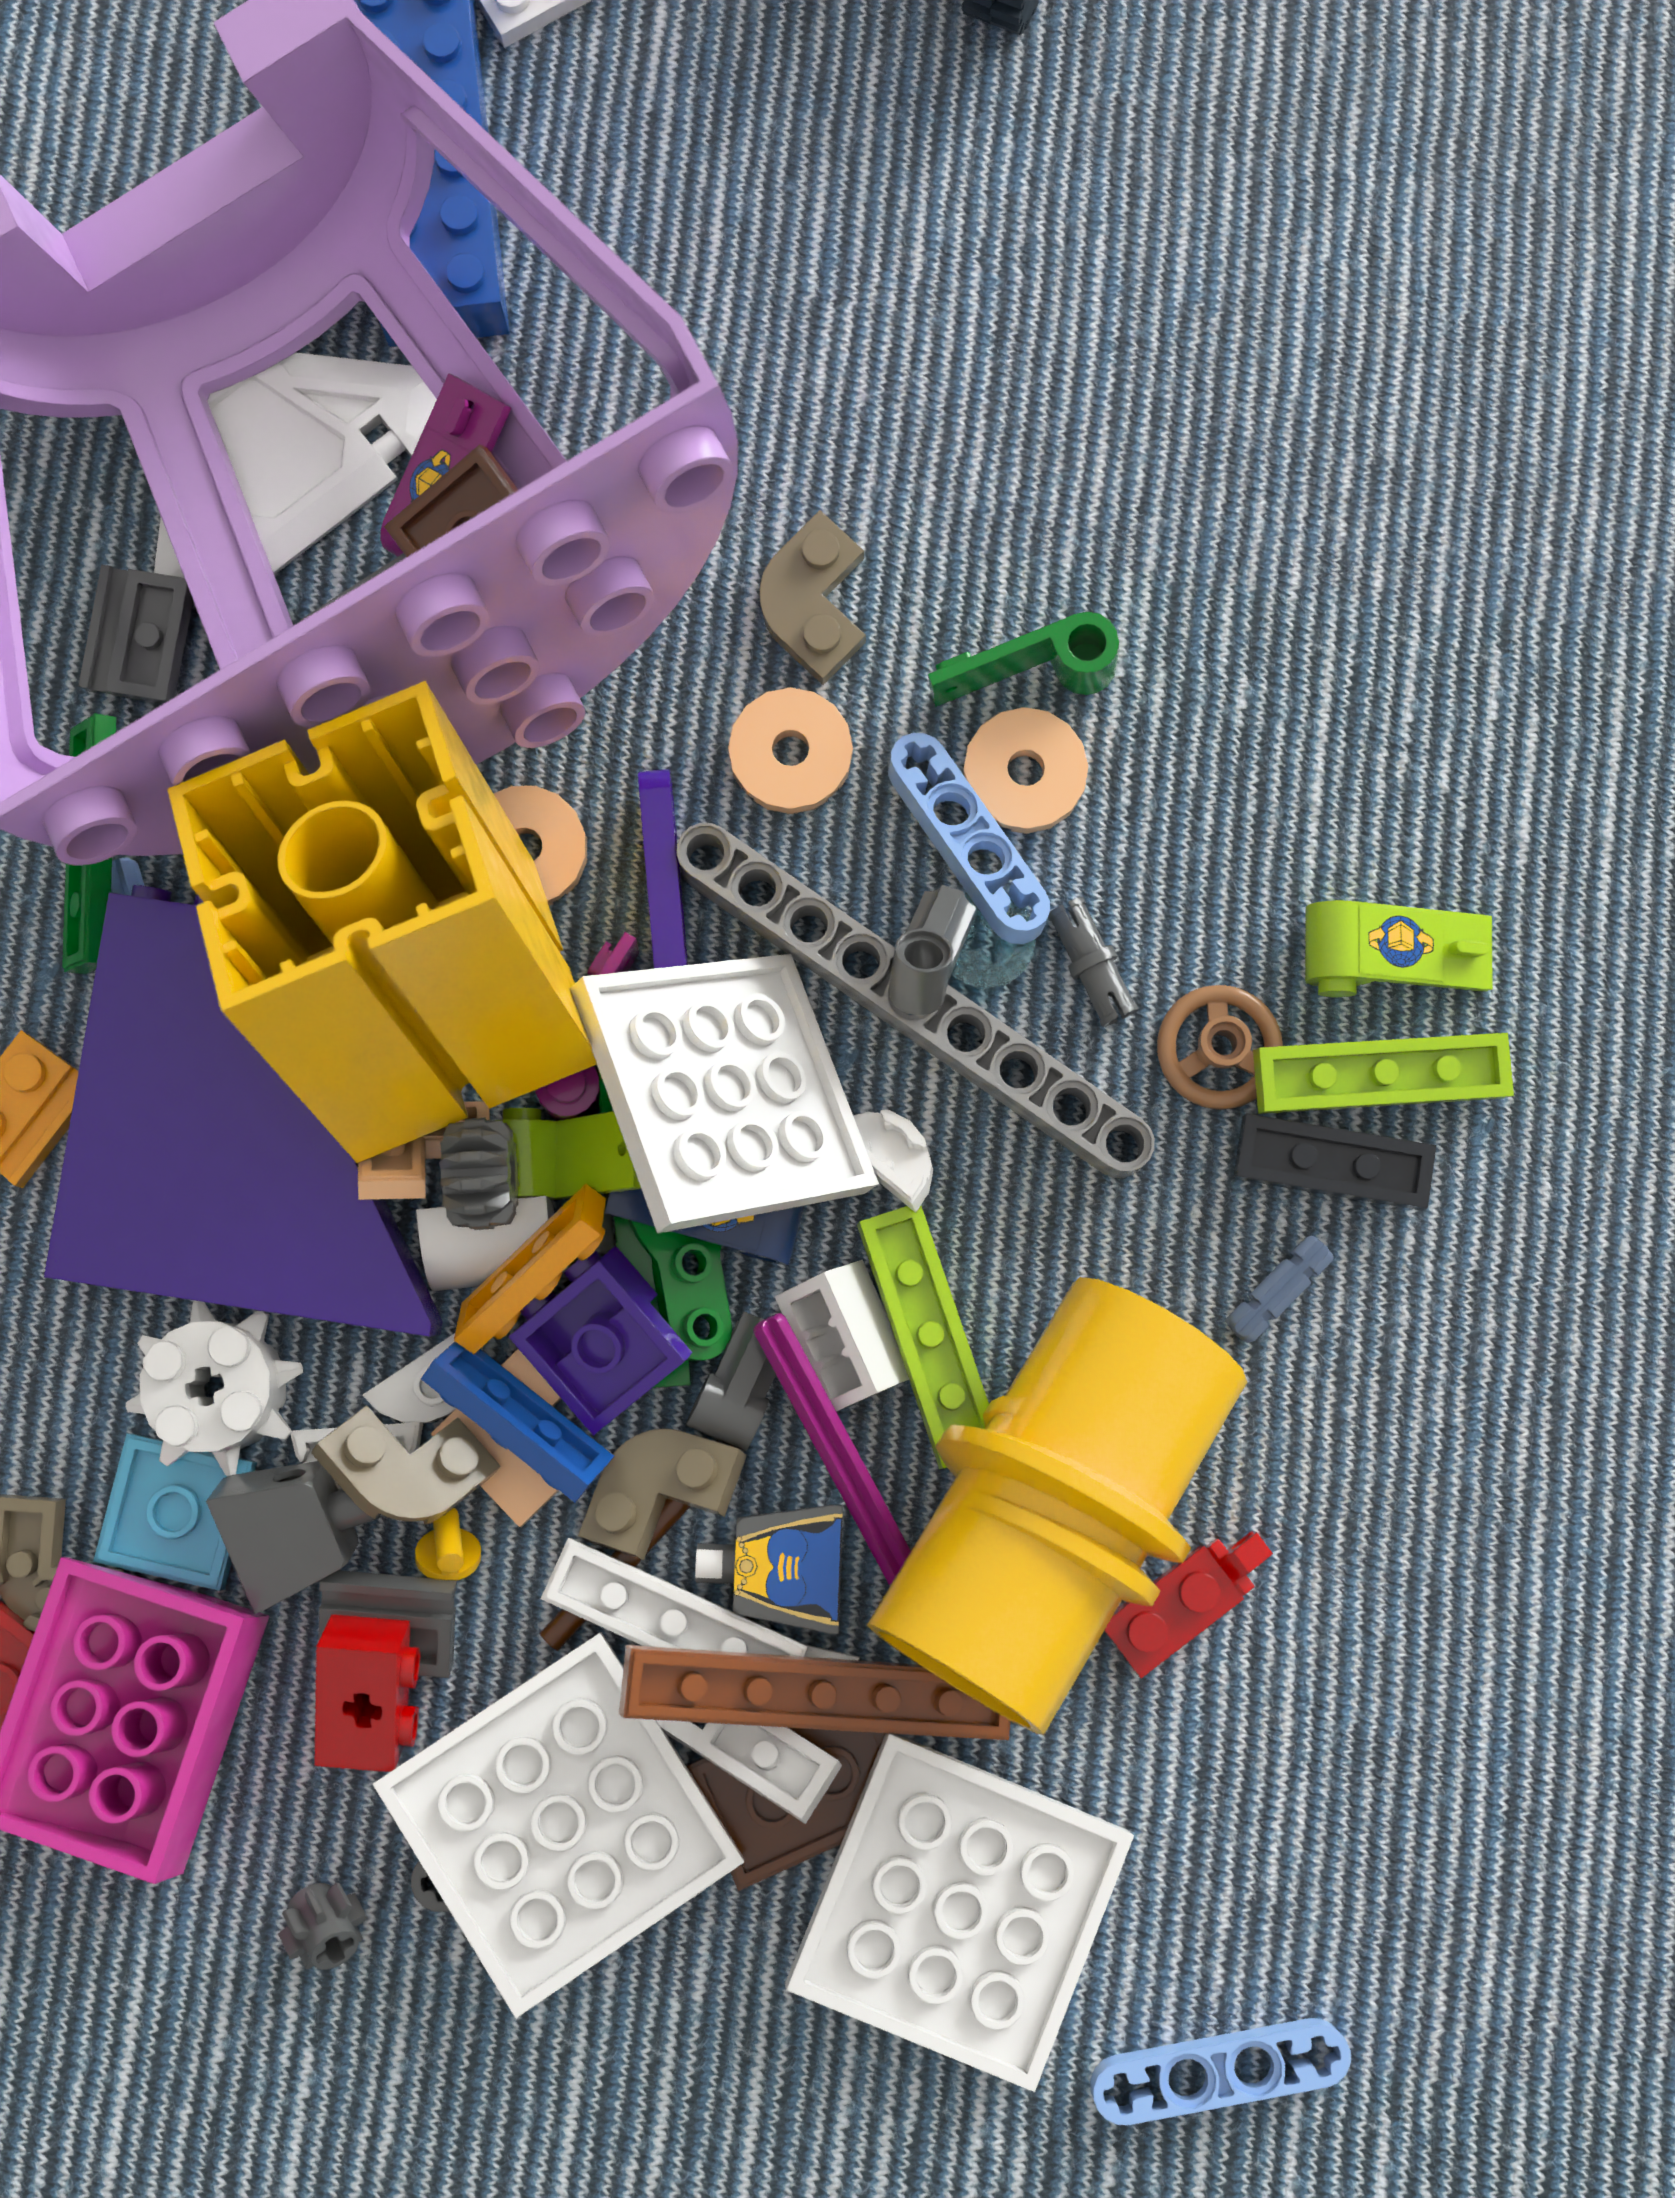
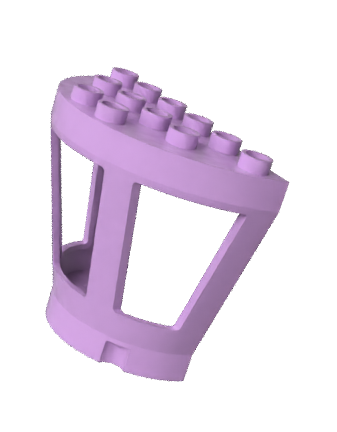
[0,0,738,865]

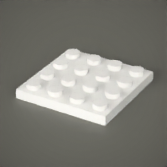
[570,954,879,1233]
[373,1632,745,2018]
[785,1733,1134,2092]

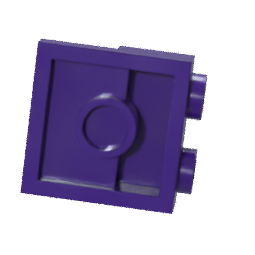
[509,1245,693,1436]

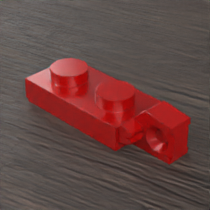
[1104,1531,1273,1678]

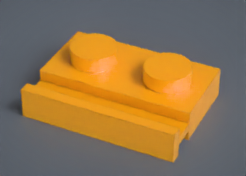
[0,1030,79,1188]

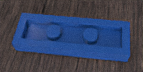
[421,1342,614,1503]

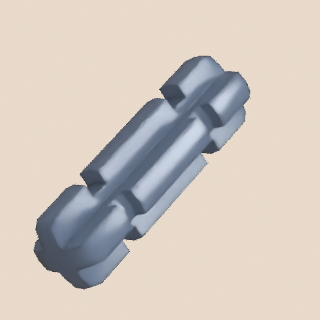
[1226,1236,1334,1343]

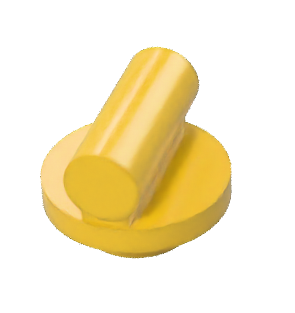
[415,1508,481,1581]

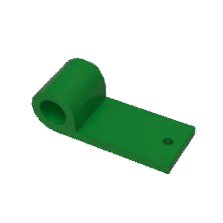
[928,612,1119,707]

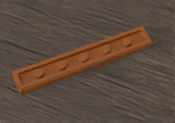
[619,1645,1011,1740]

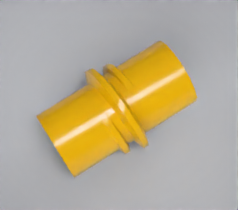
[867,1277,1247,1735]

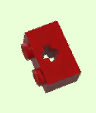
[315,1614,420,1772]

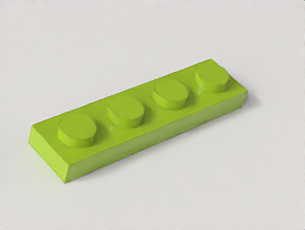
[1253,1033,1514,1114]
[857,1206,989,1469]

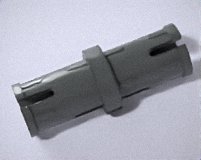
[1048,897,1139,1027]

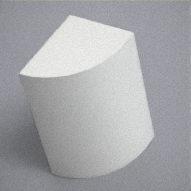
[416,1196,554,1291]
[775,1260,909,1412]

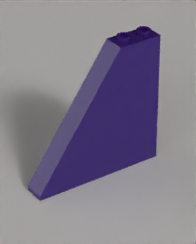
[44,885,443,1337]

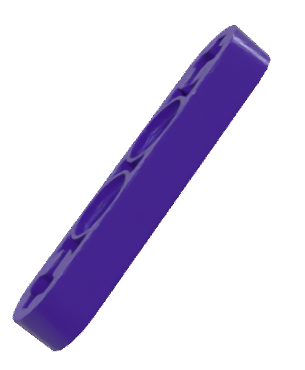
[638,769,688,969]

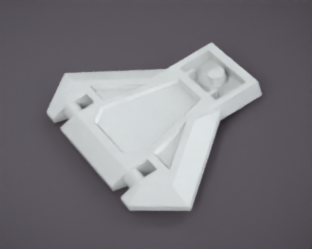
[154,352,437,578]

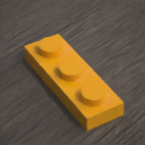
[454,1184,606,1354]

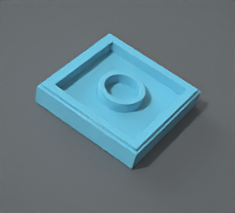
[93,1433,257,1591]

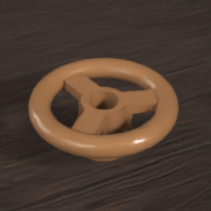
[1157,985,1283,1109]

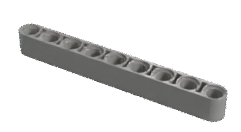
[677,823,1155,1178]

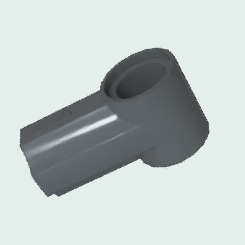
[888,885,976,1016]
[686,1312,776,1452]

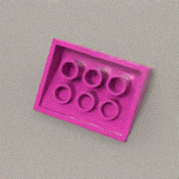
[0,1557,269,1884]

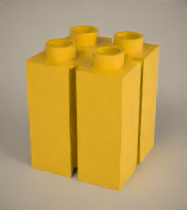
[167,681,597,1163]

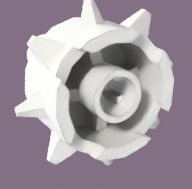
[126,1301,303,1477]

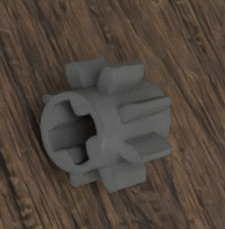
[278,1883,367,1970]

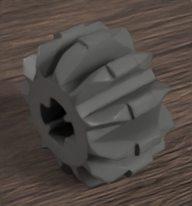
[439,1118,520,1230]

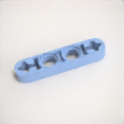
[888,733,1050,944]
[1090,2018,1351,2125]

